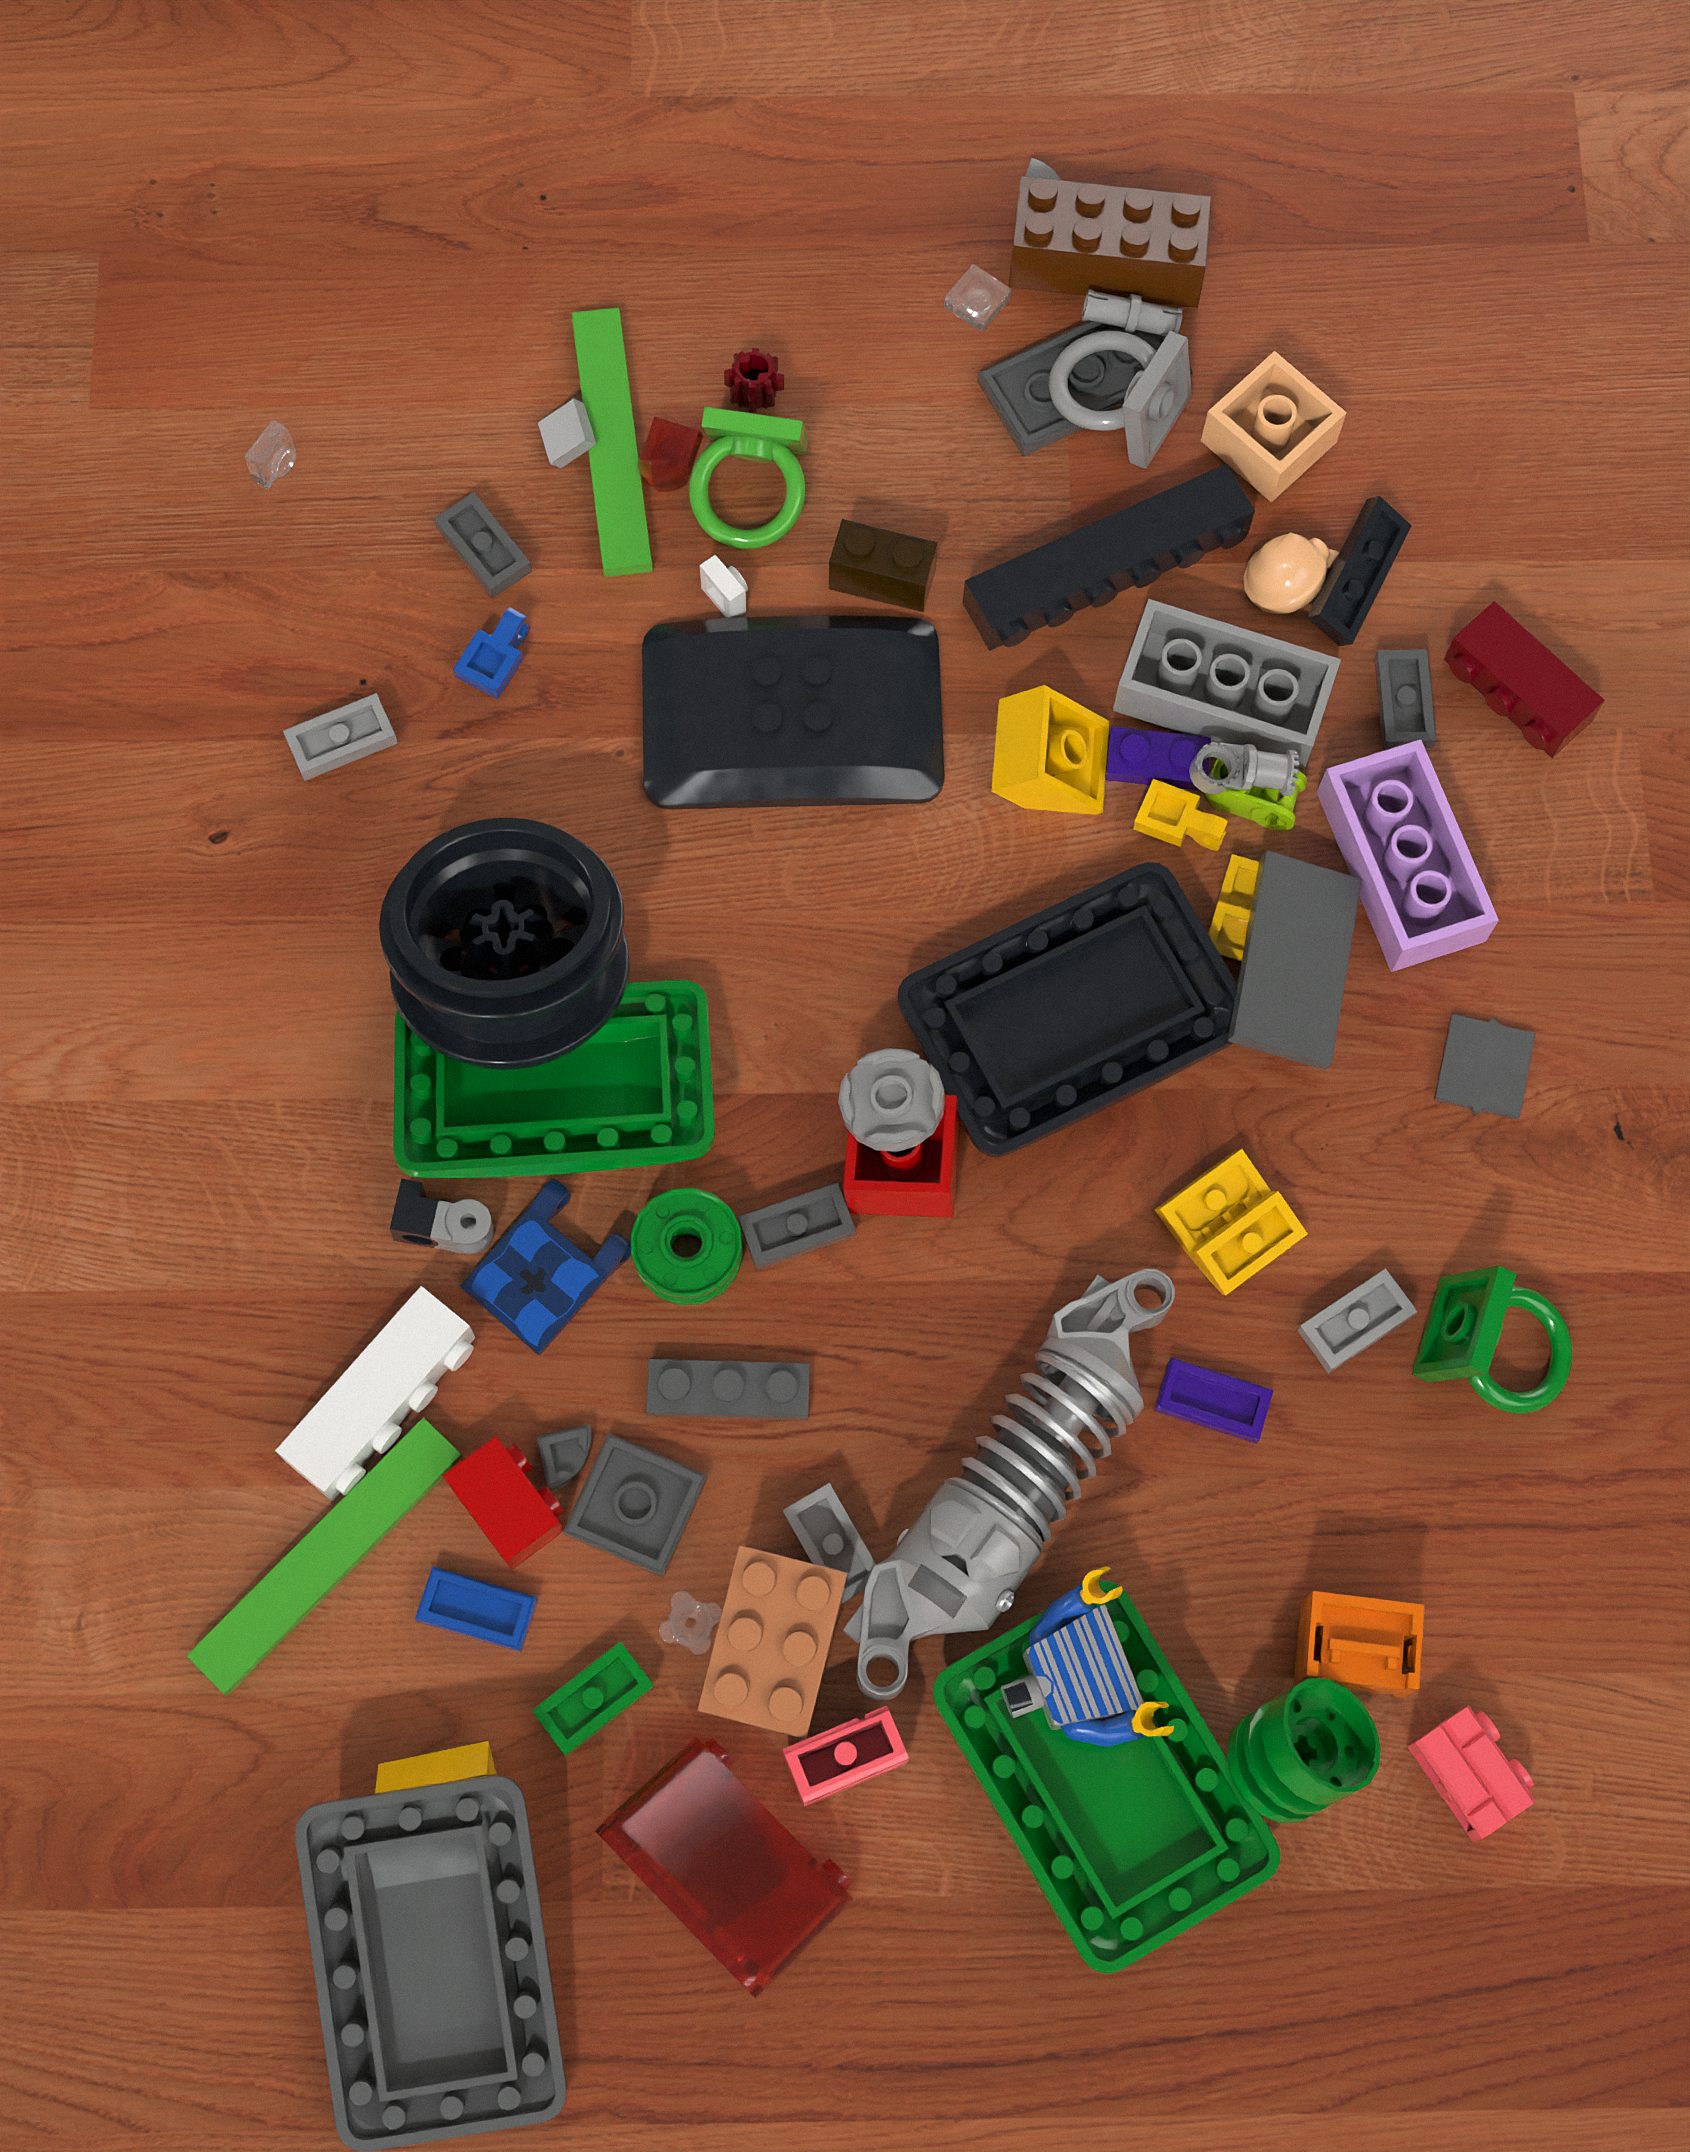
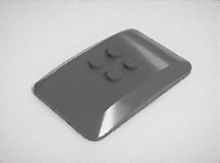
[295,1775,567,2152]

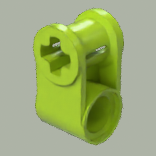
[1204,758,1307,831]

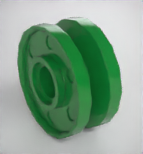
[631,1188,743,1306]

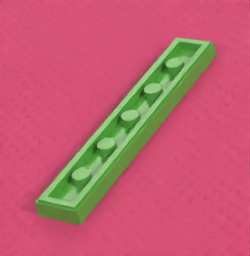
[572,307,653,577]
[186,1417,463,1696]

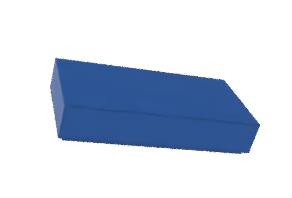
[415,1566,538,1652]

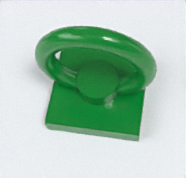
[1411,1265,1572,1414]

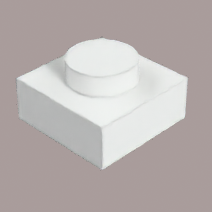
[700,555,748,618]

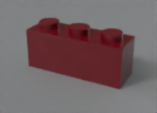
[1444,601,1605,759]

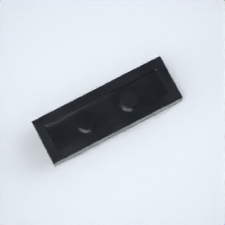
[1307,496,1412,647]

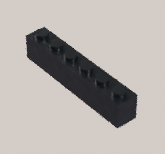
[962,463,1255,651]

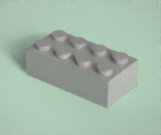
[1113,599,1341,771]

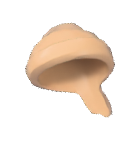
[1243,532,1340,615]

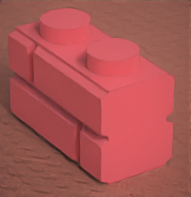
[783,1705,909,1807]
[1407,1705,1536,1842]

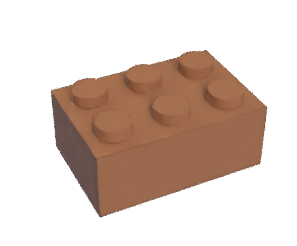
[697,1545,849,1739]

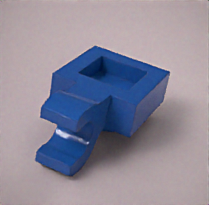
[453,607,530,699]

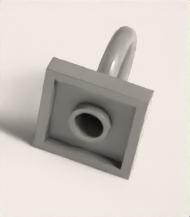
[1049,331,1192,469]

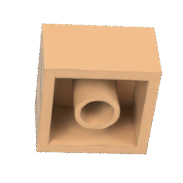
[1201,351,1347,503]

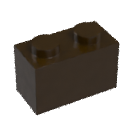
[829,519,938,613]

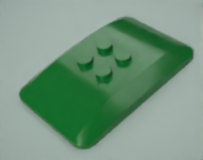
[393,980,715,1178]
[933,1580,1280,1974]

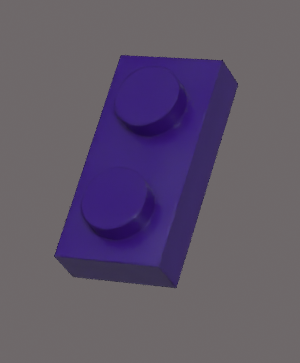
[1105,726,1211,791]

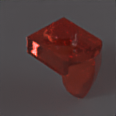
[637,416,703,492]

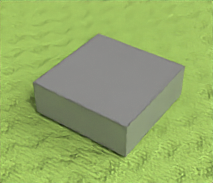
[538,399,597,468]

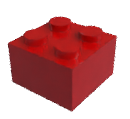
[843,1095,960,1218]

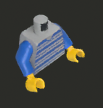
[1001,1566,1174,1747]

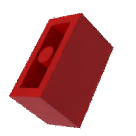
[442,1436,565,1571]

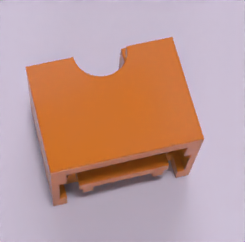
[1294,1591,1425,1699]

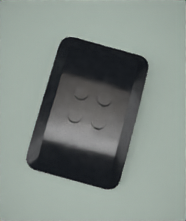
[642,615,945,809]
[897,862,1237,1157]

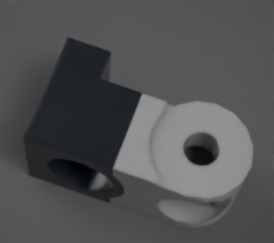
[390,1179,494,1254]

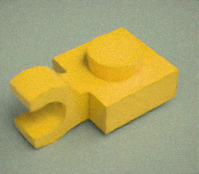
[1133,779,1228,851]

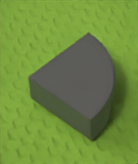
[537,1424,592,1492]

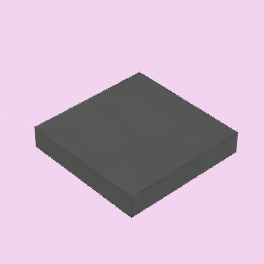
[563,1433,708,1578]

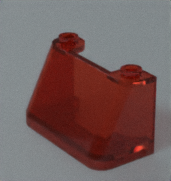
[594,1737,853,2000]

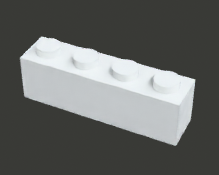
[275,1286,475,1501]

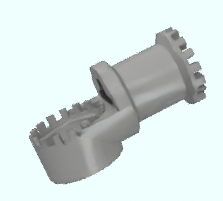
[1189,742,1299,796]

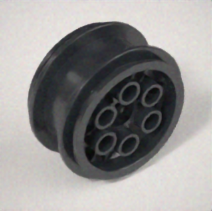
[379,818,630,1070]

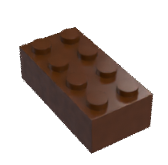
[1008,176,1211,308]

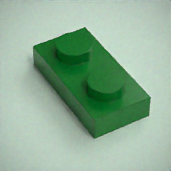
[532,1641,655,1757]

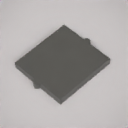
[1434,1014,1536,1120]

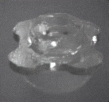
[659,1591,722,1655]

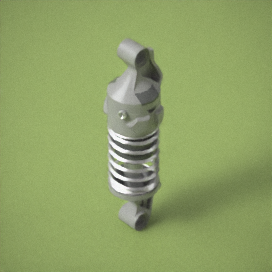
[843,1269,1175,1702]

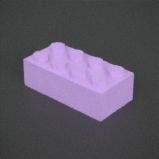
[1317,739,1499,972]

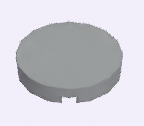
[838,1048,945,1152]

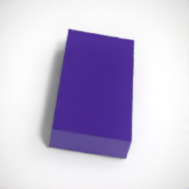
[1154,1357,1273,1444]

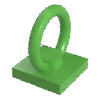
[689,406,808,549]

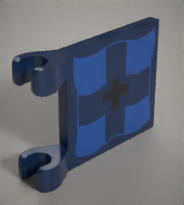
[460,1179,631,1356]

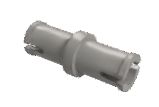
[1081,289,1183,336]

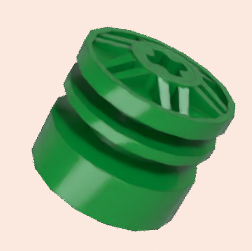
[1227,1678,1381,1823]

